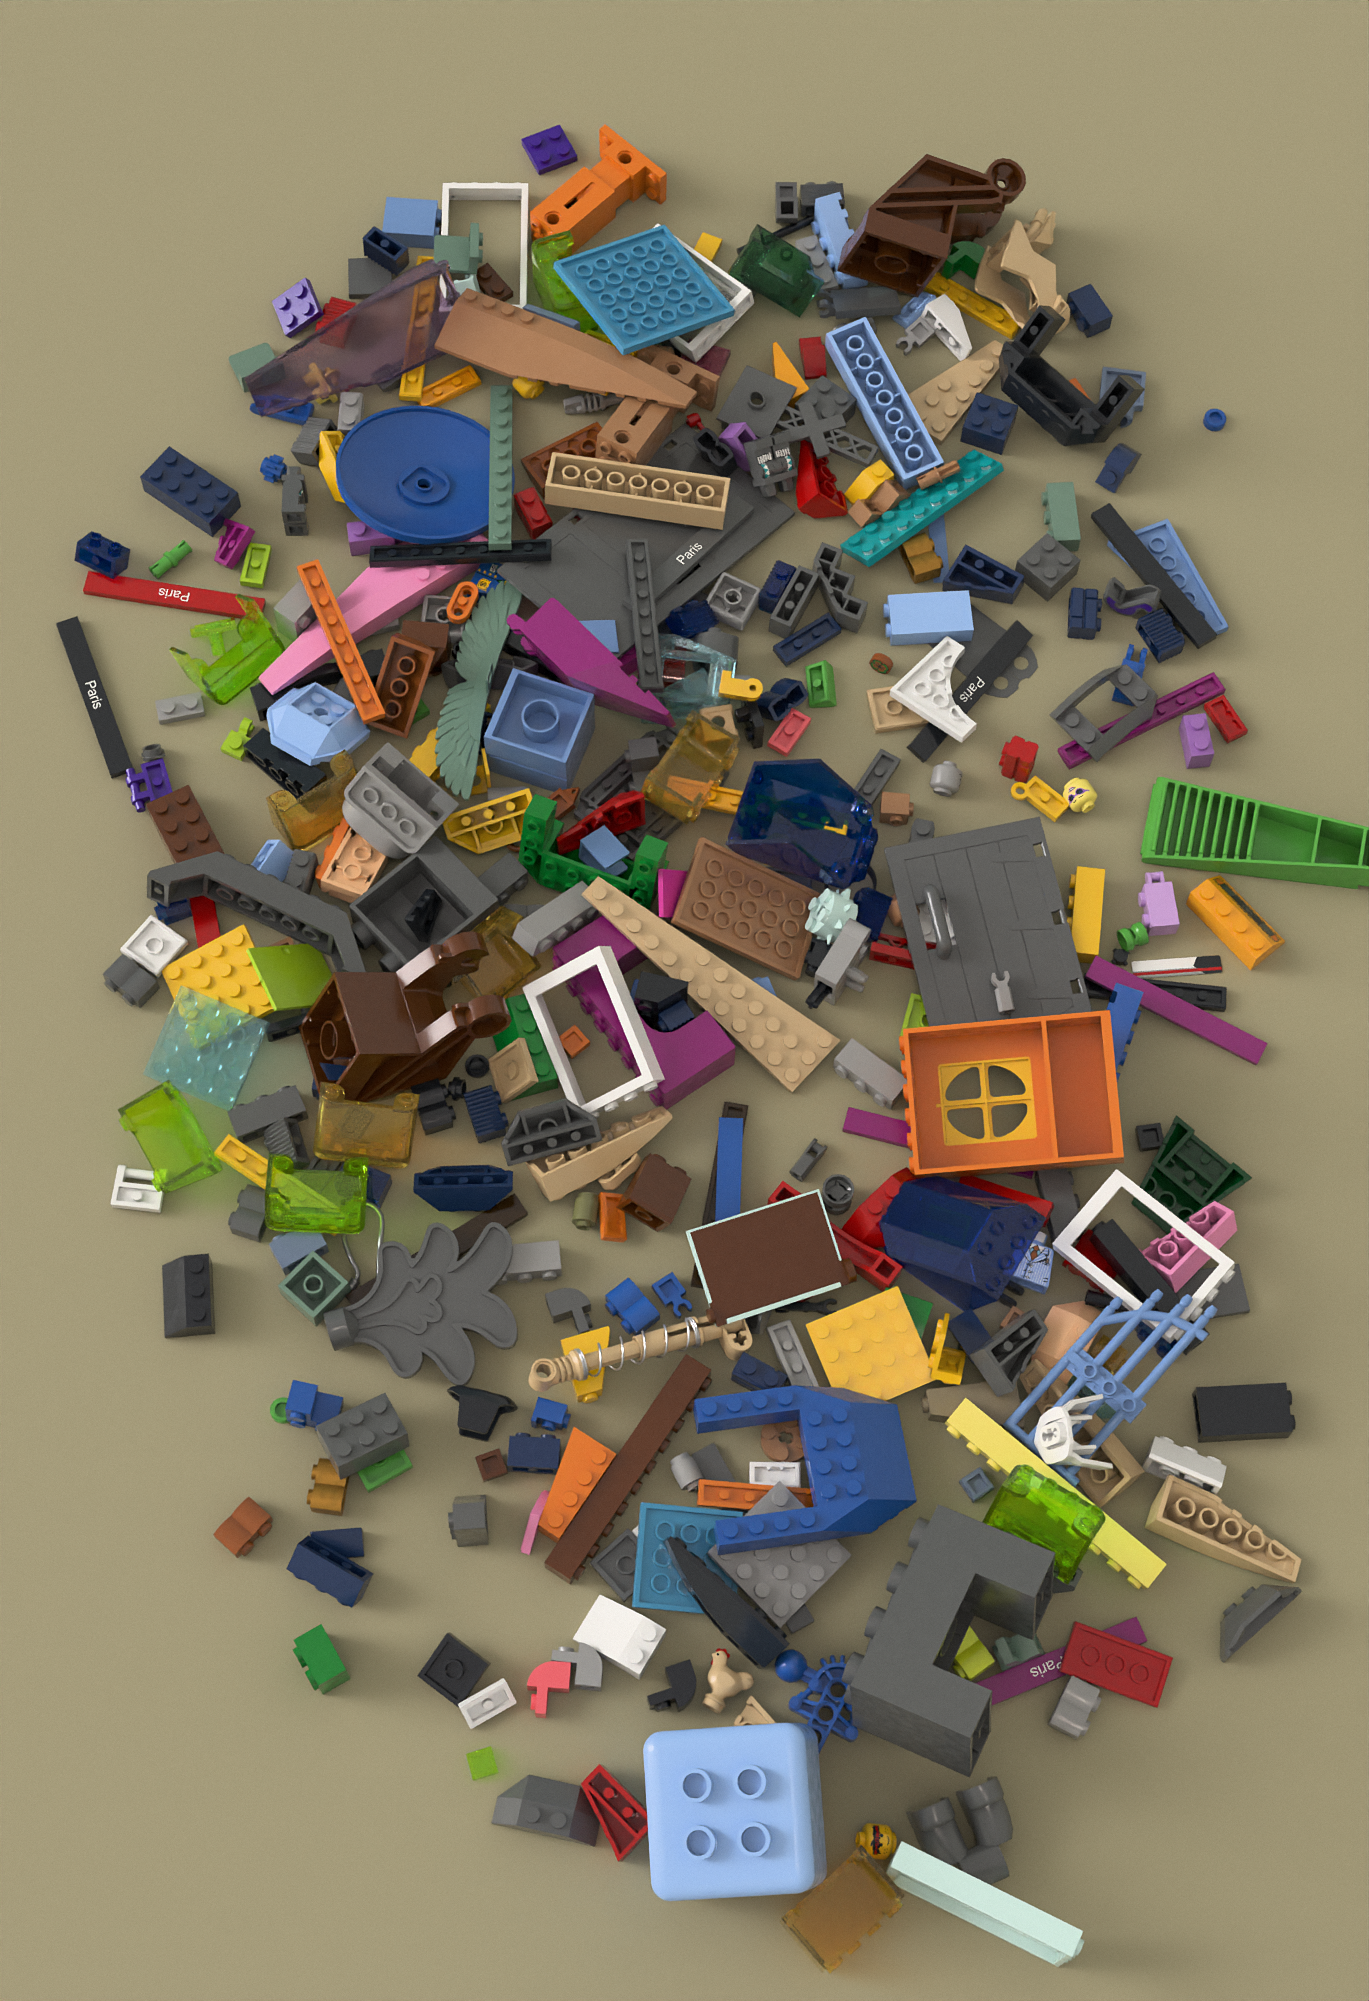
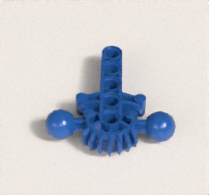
[774,1649,858,1754]

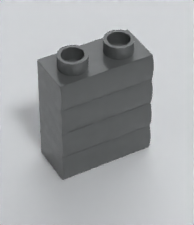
[349,836,500,972]

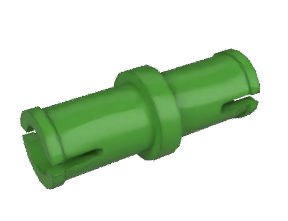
[149,540,192,579]

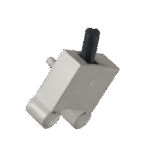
[805,918,871,1009]

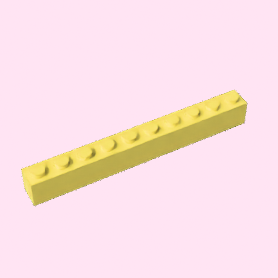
[944,1398,1167,1590]

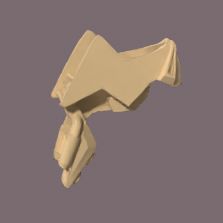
[975,208,1070,335]

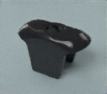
[447,1385,518,1442]

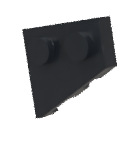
[404,889,442,942]

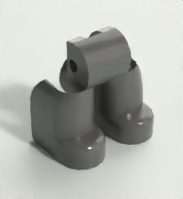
[906,1776,1013,1885]

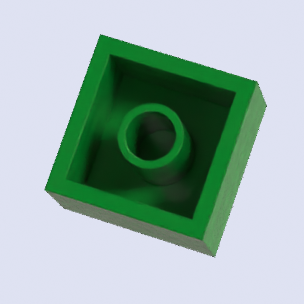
[292,1624,350,1695]

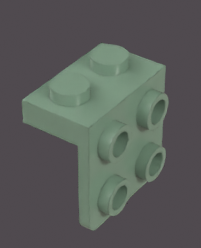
[433,223,483,275]
[229,343,285,393]

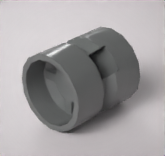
[821,1174,854,1215]

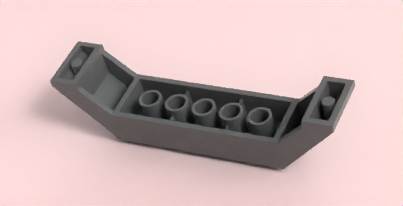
[147,851,366,972]

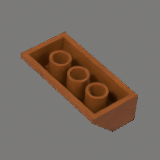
[367,633,436,739]

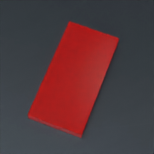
[1058,1621,1173,1708]

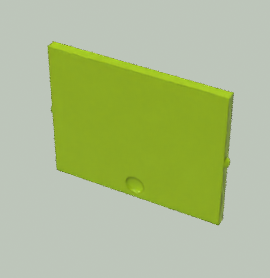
[246,943,332,1011]

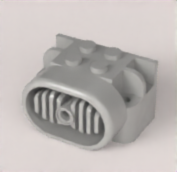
[342,742,459,859]

